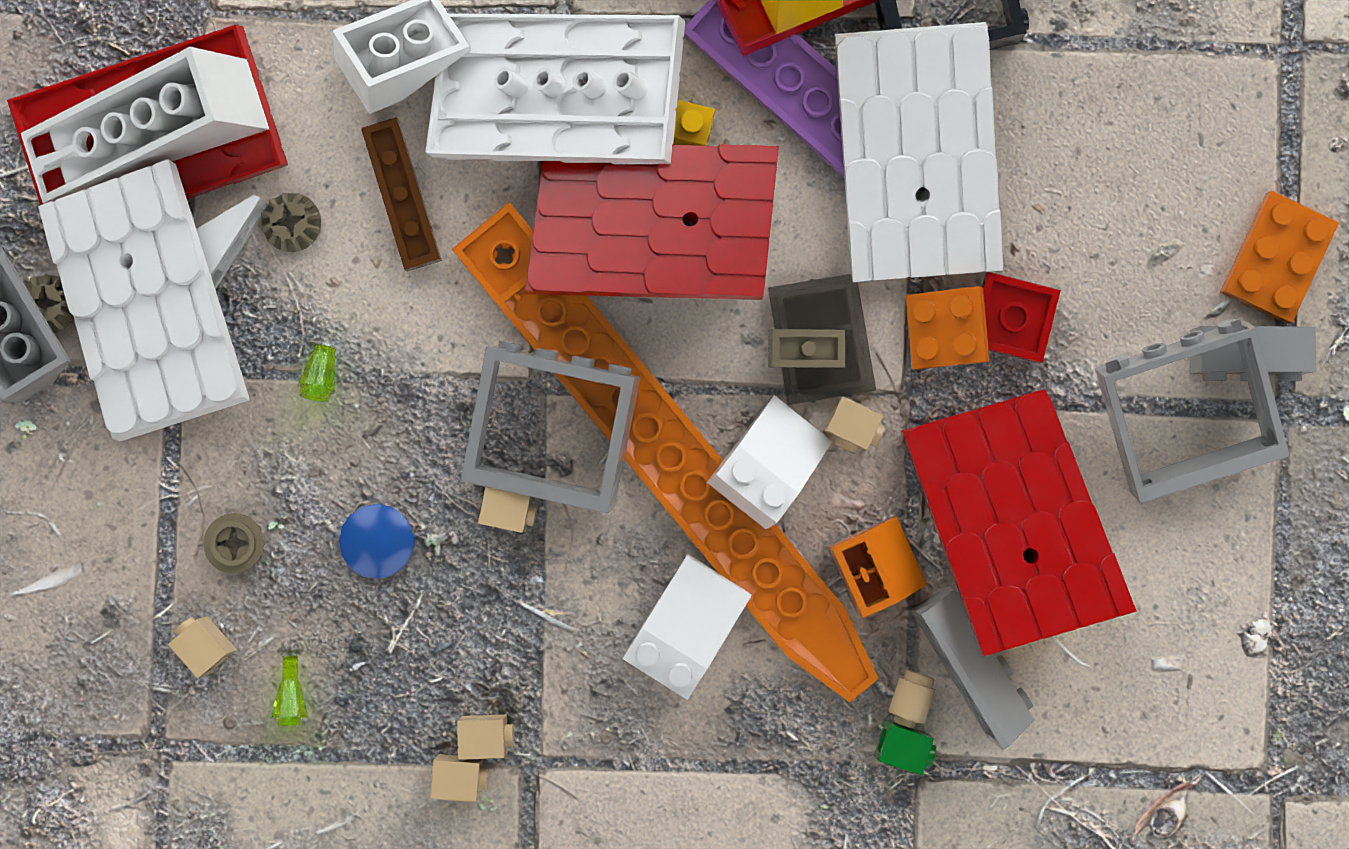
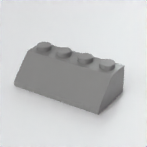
[0,245,70,403]
[910,586,1034,750]

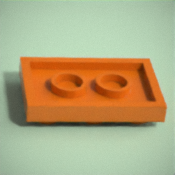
[1220,190,1339,324]

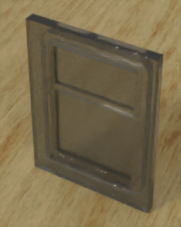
[767,274,876,406]

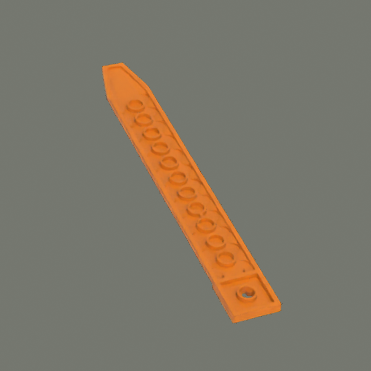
[452,202,879,703]

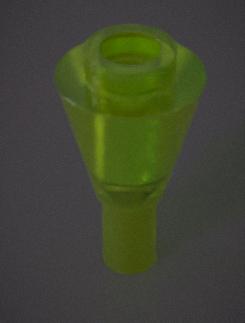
[270,656,309,726]

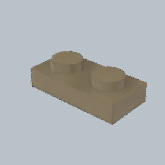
[768,329,845,368]

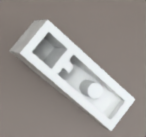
[196,195,268,290]

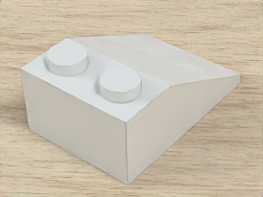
[332,0,470,114]
[707,395,832,529]
[623,554,752,700]

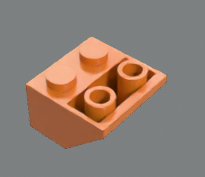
[828,516,927,618]

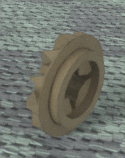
[261,193,321,252]
[25,274,74,333]
[203,513,266,574]

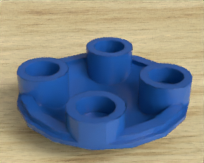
[339,504,416,579]

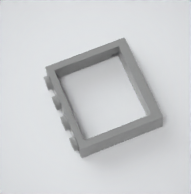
[1095,319,1290,503]
[461,340,641,514]

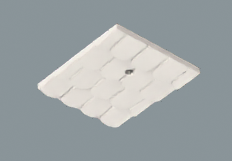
[426,13,685,164]
[834,22,1003,282]
[38,159,250,442]

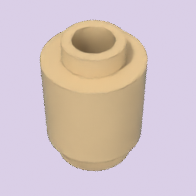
[888,669,936,729]

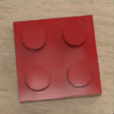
[982,272,1061,364]

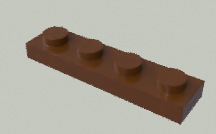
[361,117,442,272]

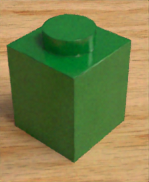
[874,719,937,776]

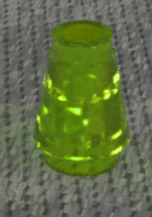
[297,344,336,402]

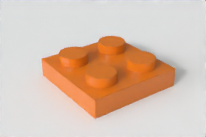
[906,286,990,370]

